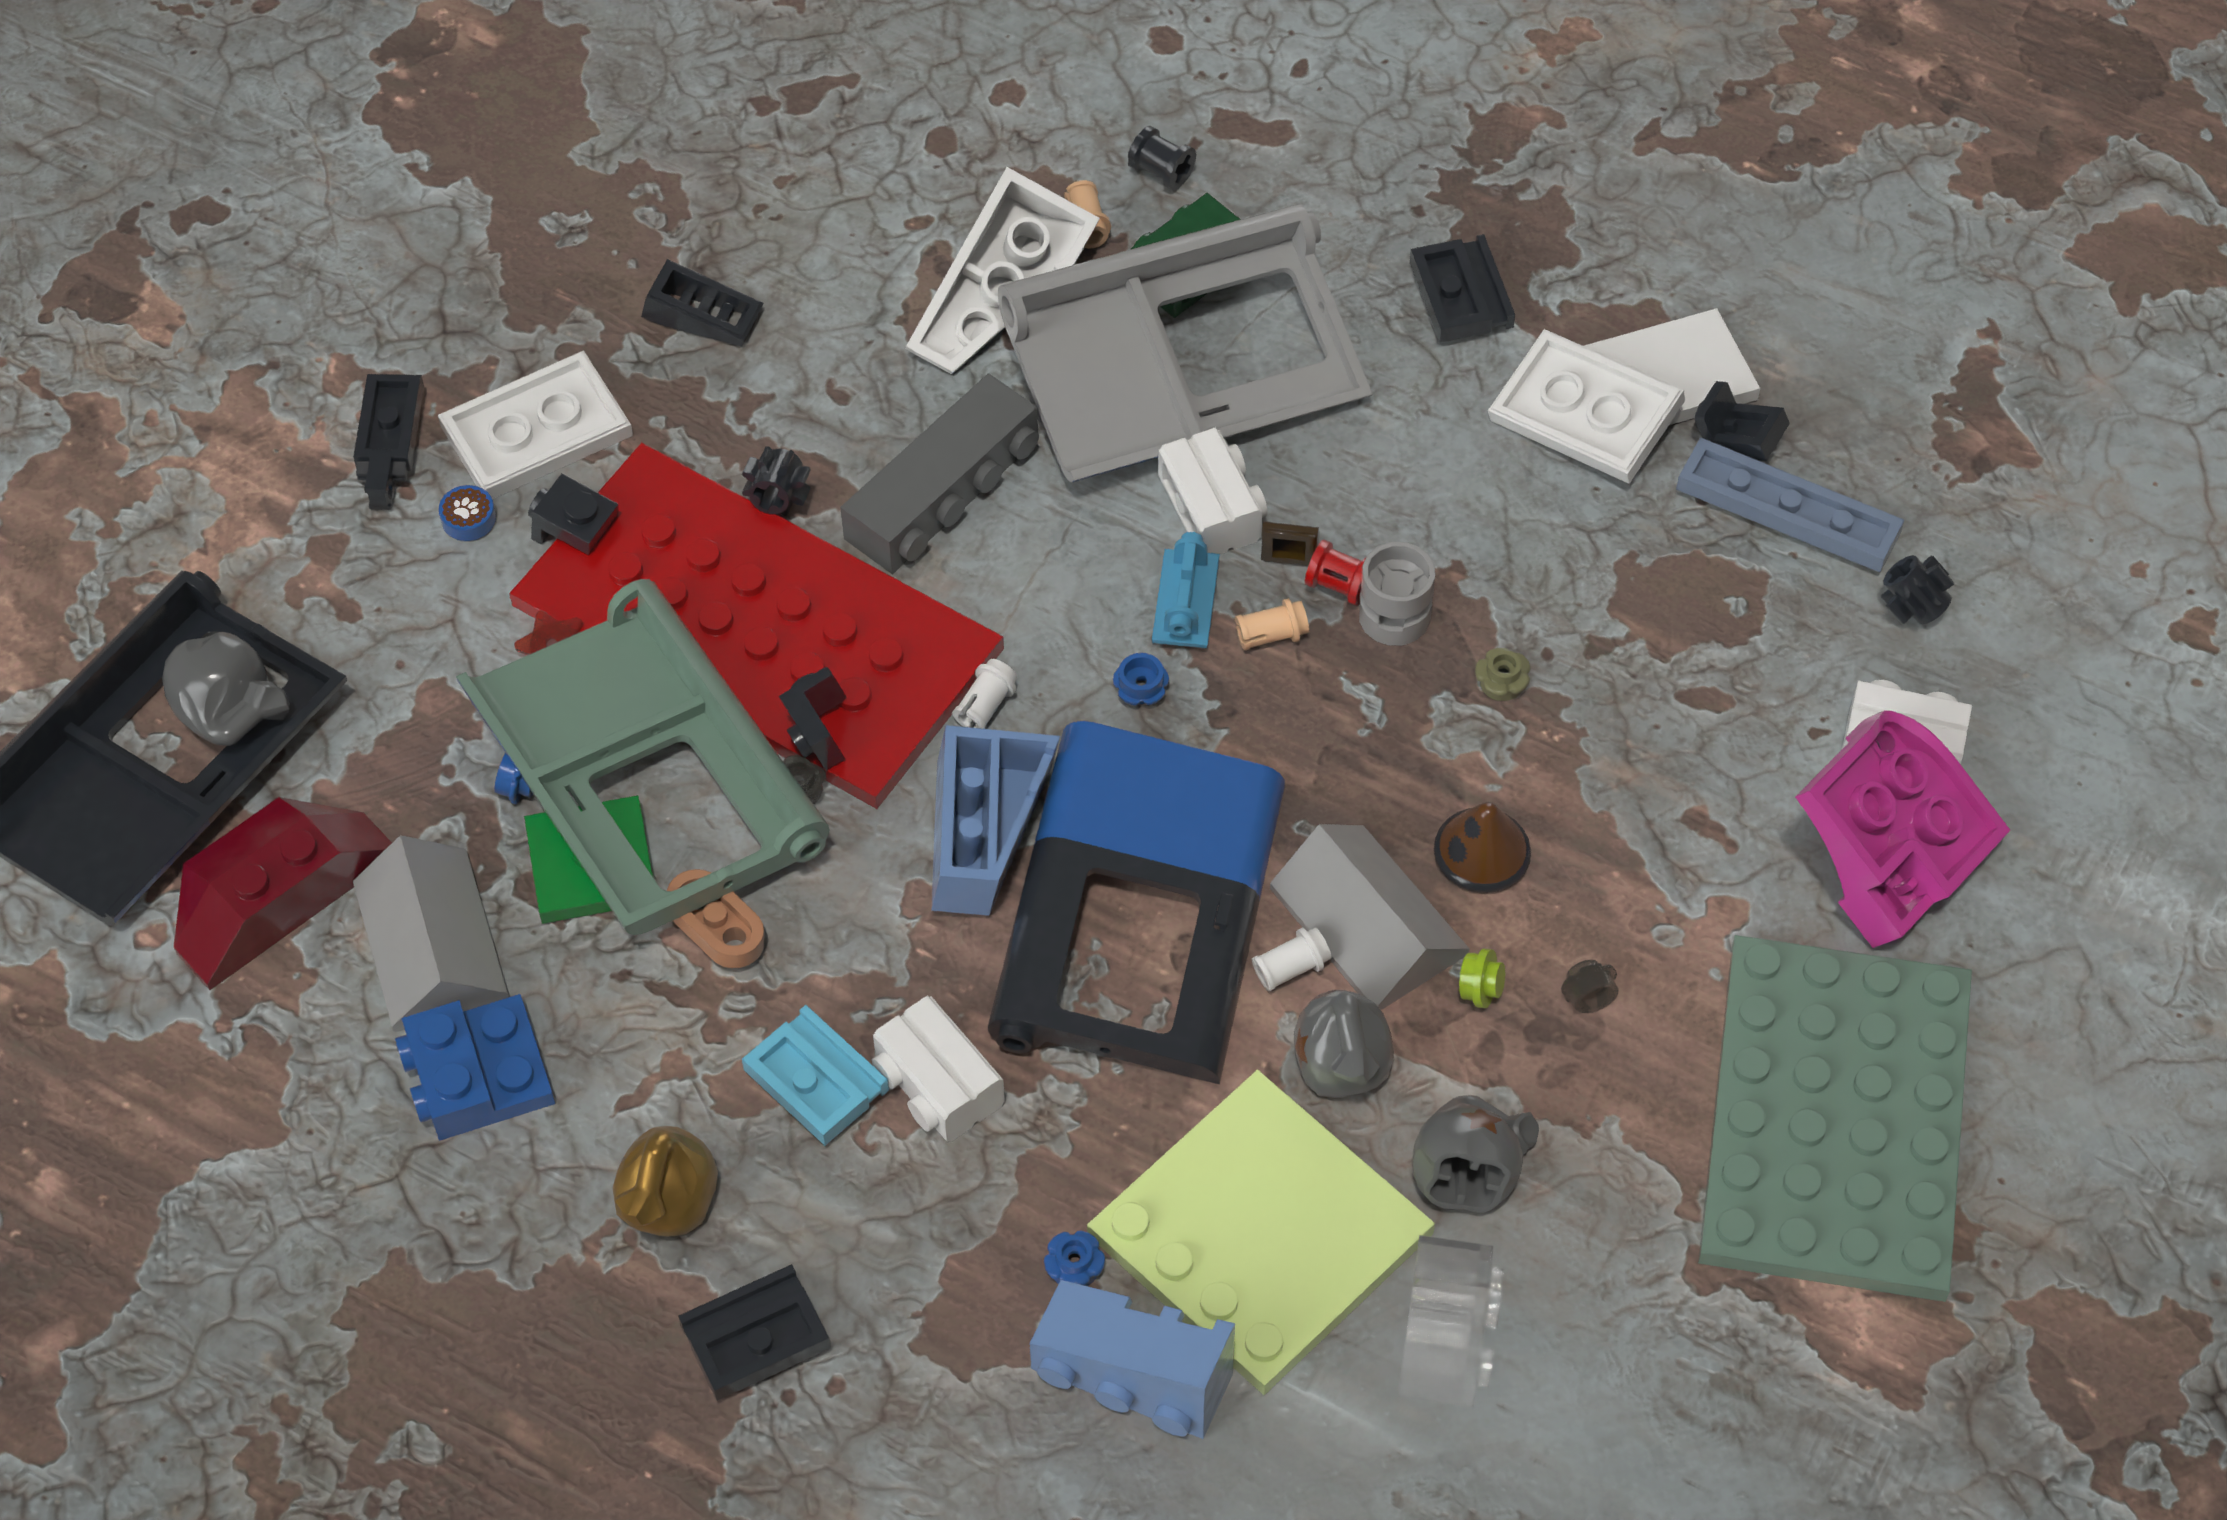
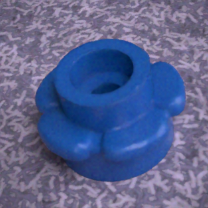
[1113,653,1169,706]
[494,753,533,804]
[1044,1231,1105,1286]

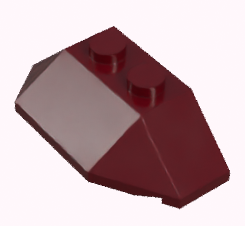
[173,797,392,991]

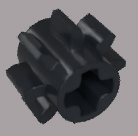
[741,446,811,516]
[1881,555,1954,624]

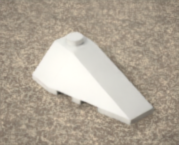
[905,167,1100,374]

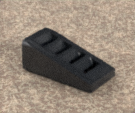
[641,259,764,347]

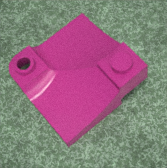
[1795,710,2010,948]

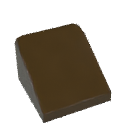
[1261,521,1320,566]

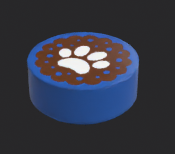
[439,485,496,541]

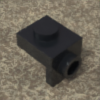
[1695,381,1790,461]
[528,473,619,555]
[779,667,846,771]

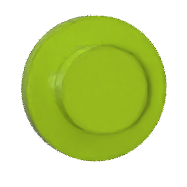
[1459,948,1506,1008]

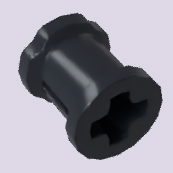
[1128,125,1196,190]

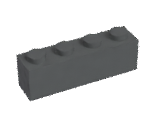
[840,373,1039,574]

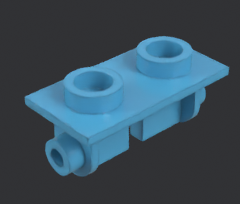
[1152,532,1220,648]

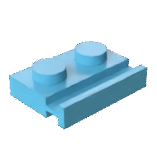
[742,1005,889,1146]

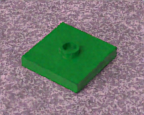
[524,795,653,924]

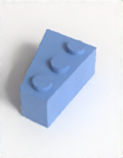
[931,725,1060,916]
[1030,1280,1235,1439]

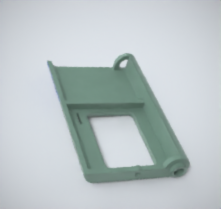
[456,579,830,935]

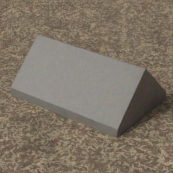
[1270,824,1470,1010]
[353,835,509,1032]

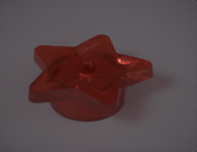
[514,610,584,655]

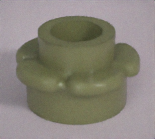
[1475,648,1531,701]

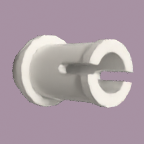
[952,659,1017,729]
[1252,927,1332,992]

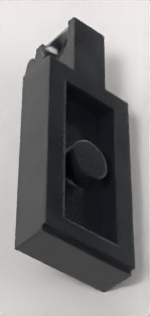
[353,374,424,510]

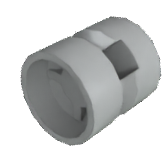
[1359,542,1435,645]

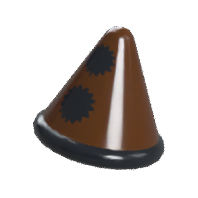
[1434,802,1531,893]

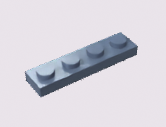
[1676,437,1904,572]

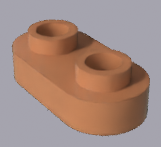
[667,869,764,968]

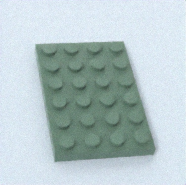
[1698,935,1972,1302]

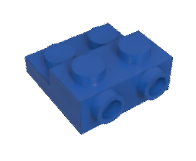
[395,994,555,1141]

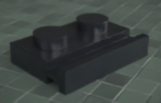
[1410,234,1515,343]
[678,1264,831,1401]

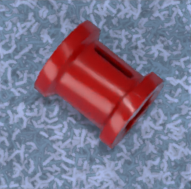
[1305,539,1366,606]

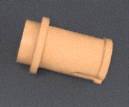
[1064,180,1111,248]
[1235,598,1309,651]

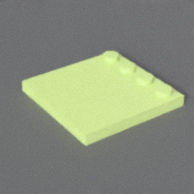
[1087,1069,1435,1395]

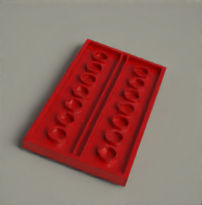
[509,442,1004,809]

